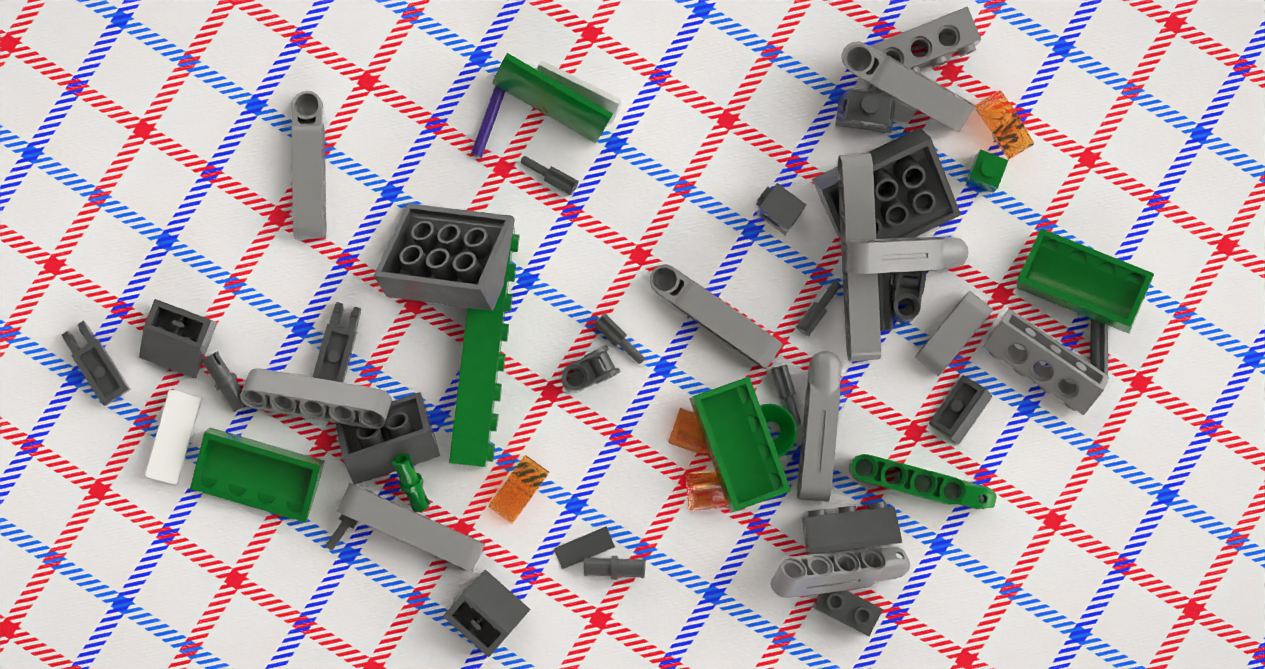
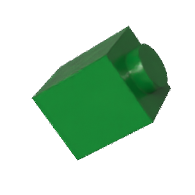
[965,149,1009,193]

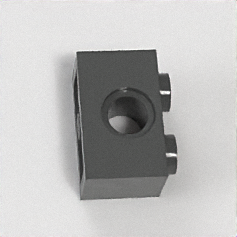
[756,183,807,236]
[812,590,883,636]

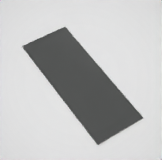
[554,526,615,569]

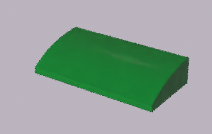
[492,53,613,143]
[1016,228,1154,334]
[689,376,791,513]
[190,427,325,523]

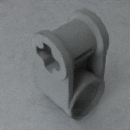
[892,271,927,324]
[561,345,621,393]

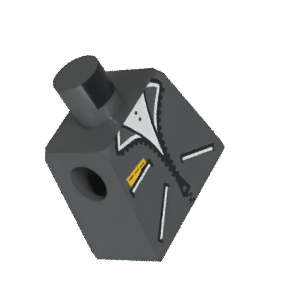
[835,90,896,133]

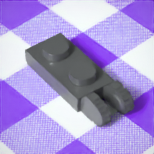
[313,302,362,383]
[62,320,131,406]

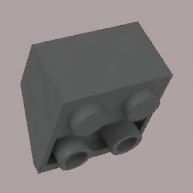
[139,299,217,379]
[443,569,531,657]

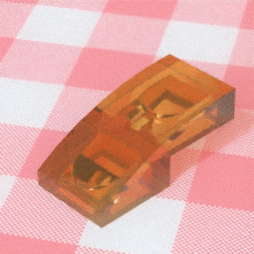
[975,90,1034,160]
[488,455,550,525]

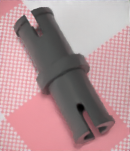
[201,351,245,412]
[584,556,646,580]

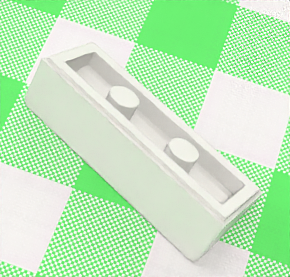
[537,61,622,124]
[145,389,202,485]

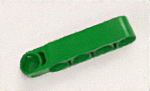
[849,454,997,509]

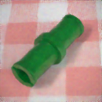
[392,453,430,512]

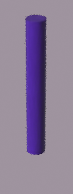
[471,86,506,158]

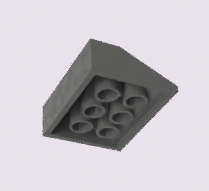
[812,128,961,242]
[374,203,515,311]

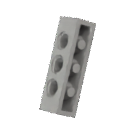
[863,6,981,90]
[983,309,1109,415]

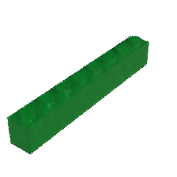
[449,228,520,467]

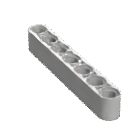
[837,153,881,362]

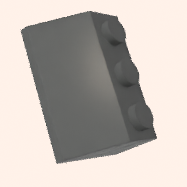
[335,392,440,485]
[802,502,902,554]

